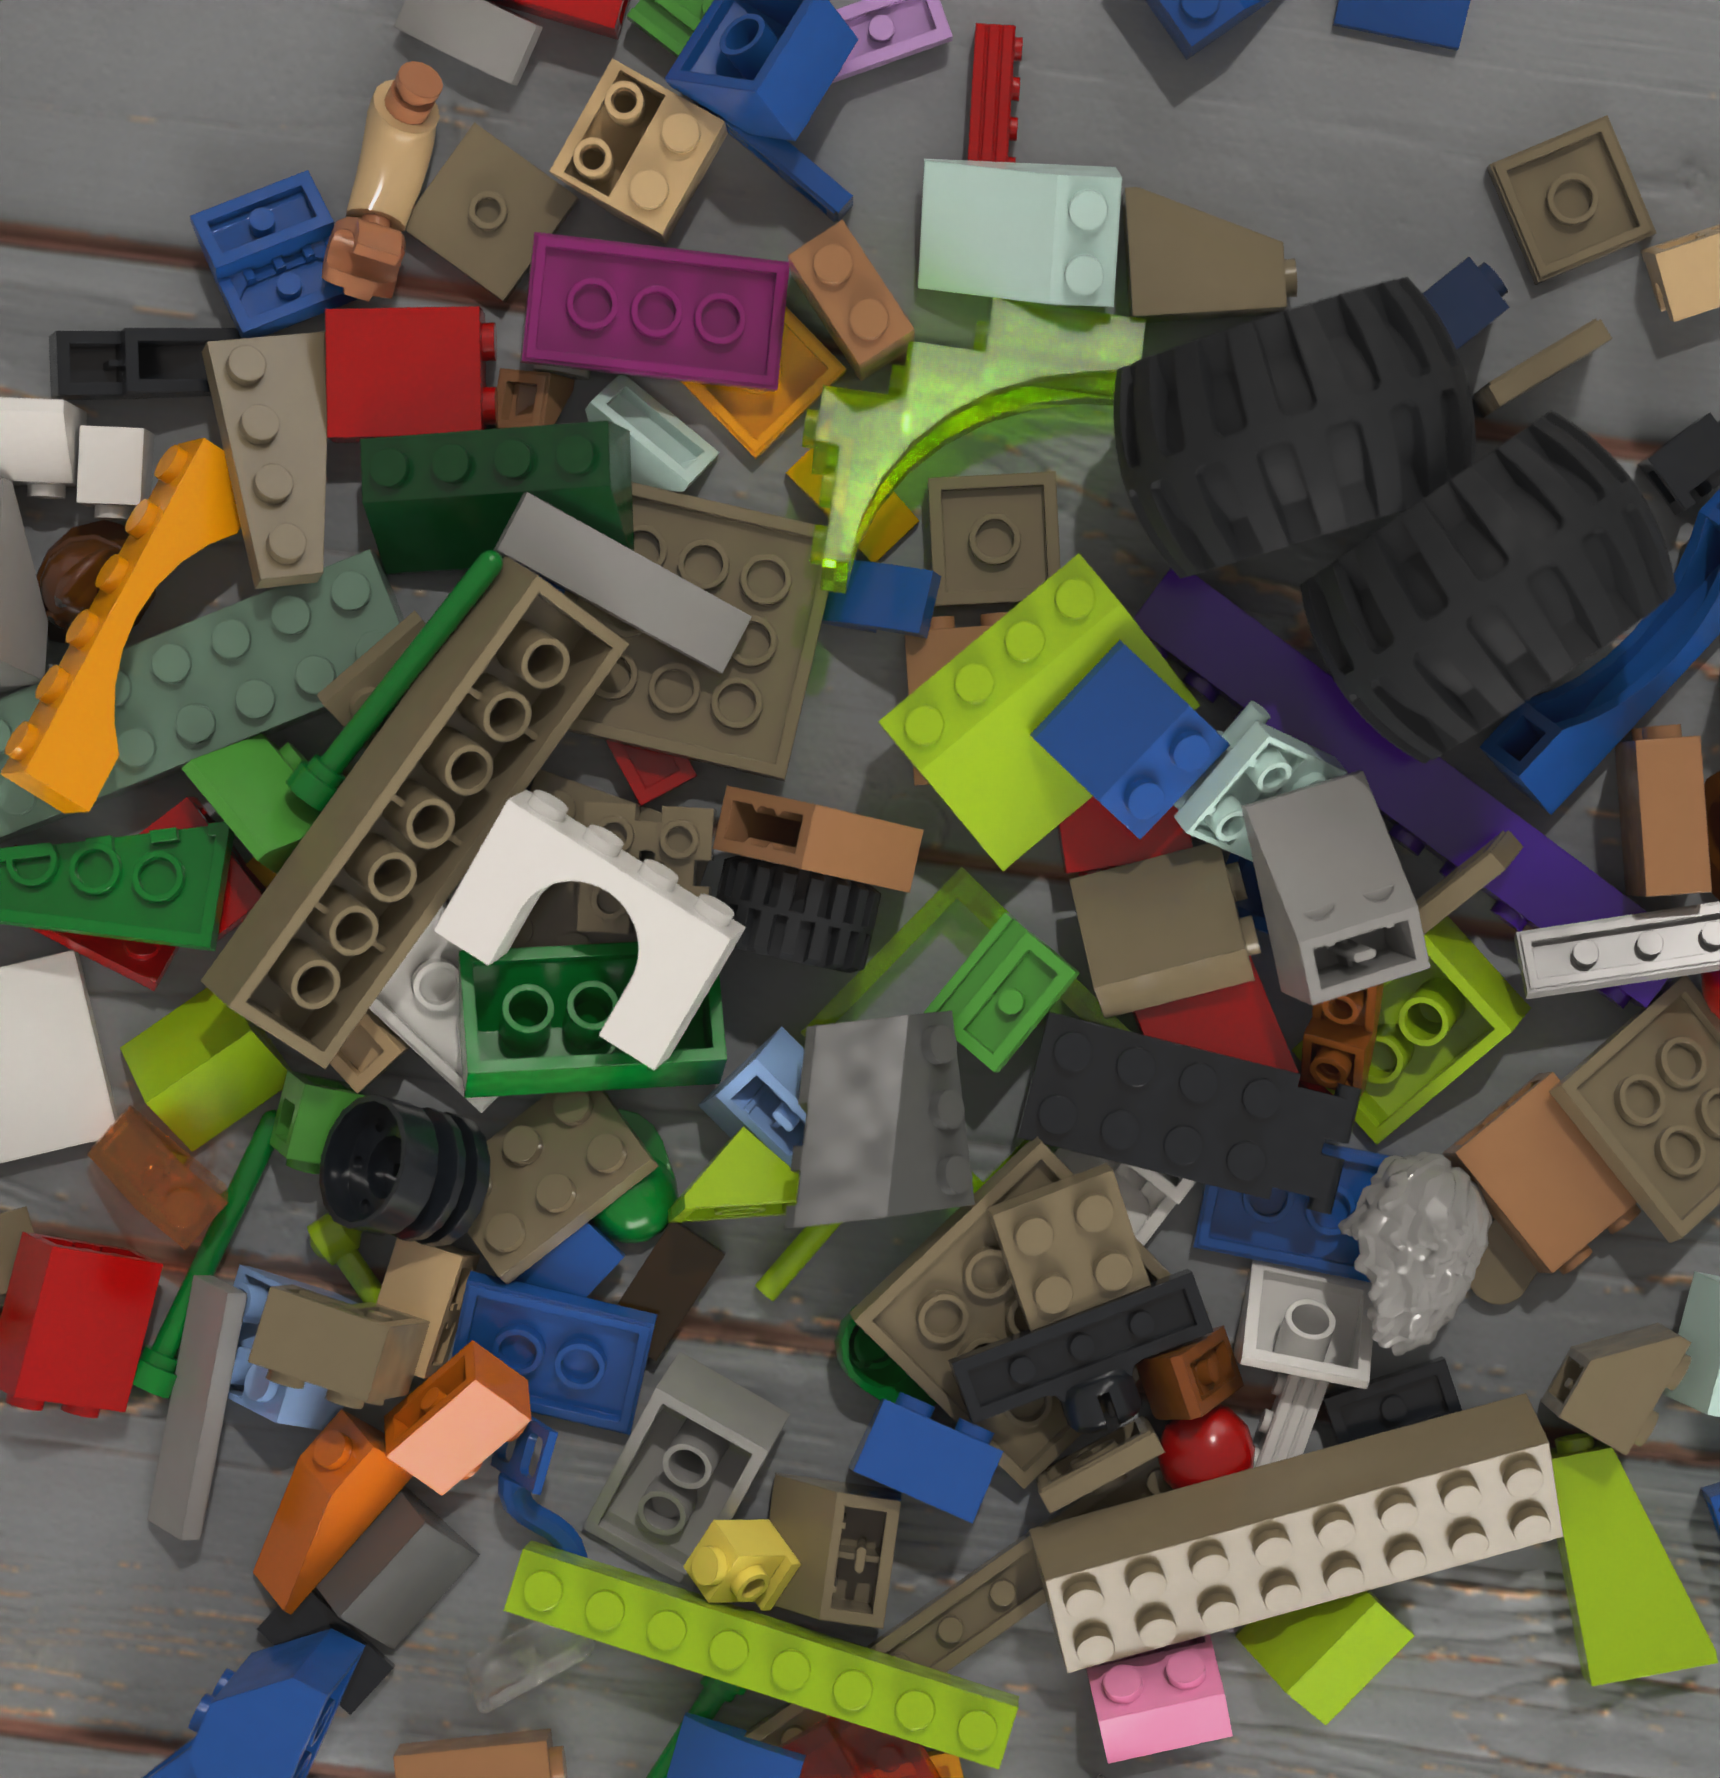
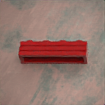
[967,23,1023,163]

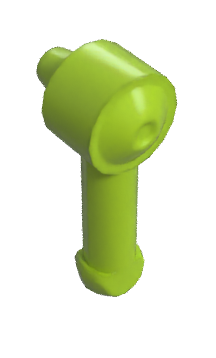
[307,1213,382,1303]

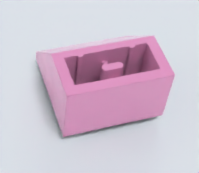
[1086,1634,1233,1764]

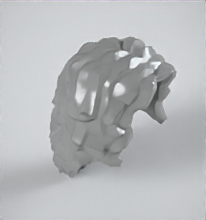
[1338,1152,1492,1356]

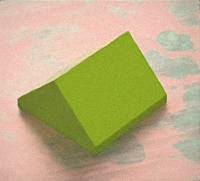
[120,987,292,1152]
[668,1126,799,1223]
[1234,1590,1415,1726]

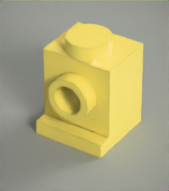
[683,1519,801,1611]

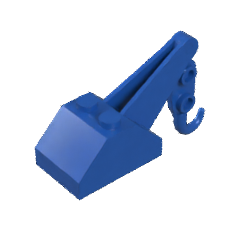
[141,1628,366,1778]

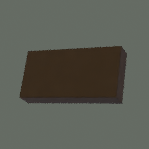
[617,1223,726,1361]

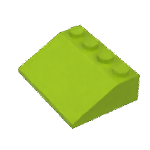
[878,553,1201,872]

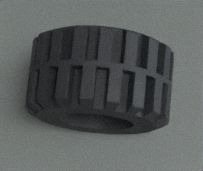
[716,855,882,973]

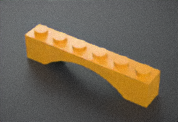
[0,438,241,814]

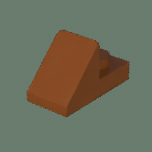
[1136,1325,1244,1420]

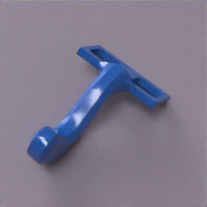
[490,1415,587,1558]

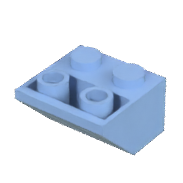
[698,1026,806,1174]
[228,1265,358,1430]

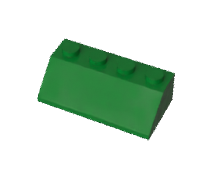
[458,942,727,1098]

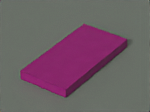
[520,232,790,392]

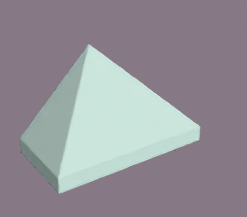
[585,374,720,491]

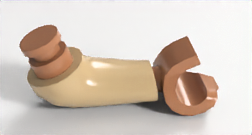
[322,61,443,302]

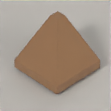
[491,368,575,429]

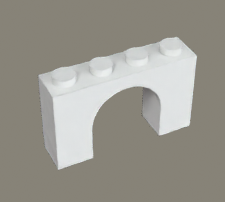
[434,789,746,1070]

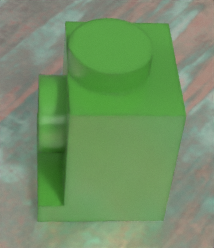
[269,1070,365,1174]

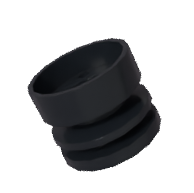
[319,1094,491,1247]

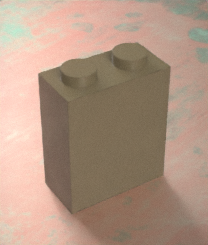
[1069,843,1261,1019]

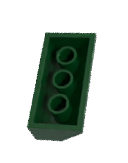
[360,421,634,575]

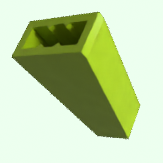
[1550,1432,1718,1686]

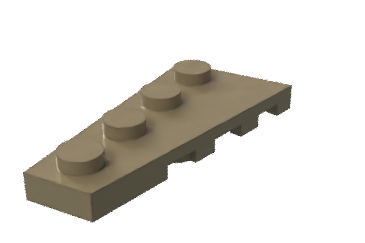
[202,331,327,589]

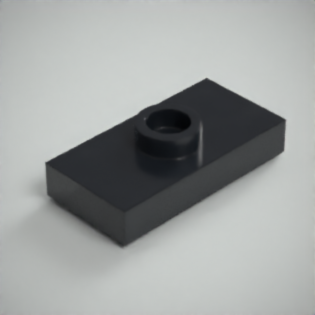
[257,1589,395,1715]

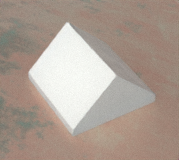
[1233,1259,1373,1389]

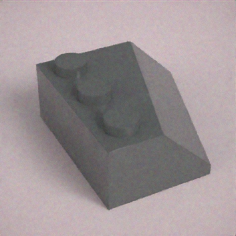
[784,1011,975,1229]

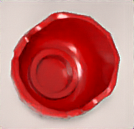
[1157,1405,1255,1490]

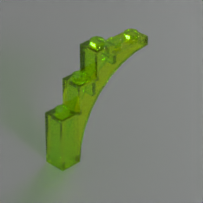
[802,297,1146,594]

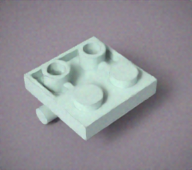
[1174,701,1348,862]

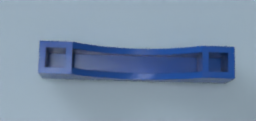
[1480,489,1720,815]

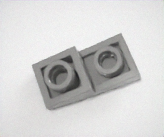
[394,0,543,86]

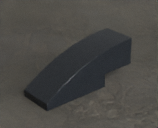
[49,328,241,400]

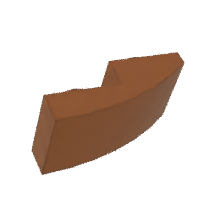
[1300,983,1384,1096]

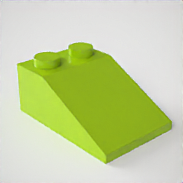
[1291,916,1531,1145]

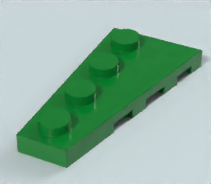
[0,821,235,952]

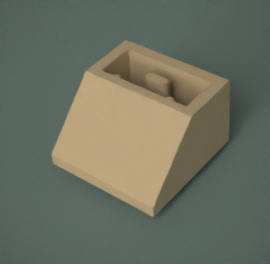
[549,58,728,244]

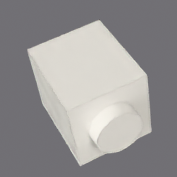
[76,425,154,521]

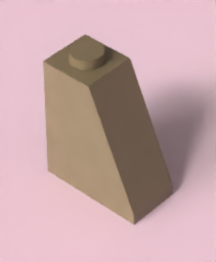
[1122,187,1297,324]

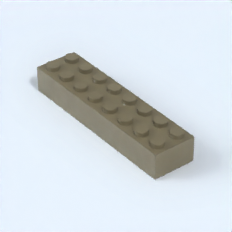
[201,555,629,1069]
[1029,1393,1563,1673]

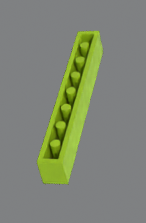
[503,1540,1019,1770]

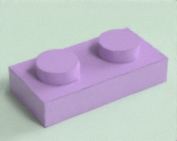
[832,0,953,83]

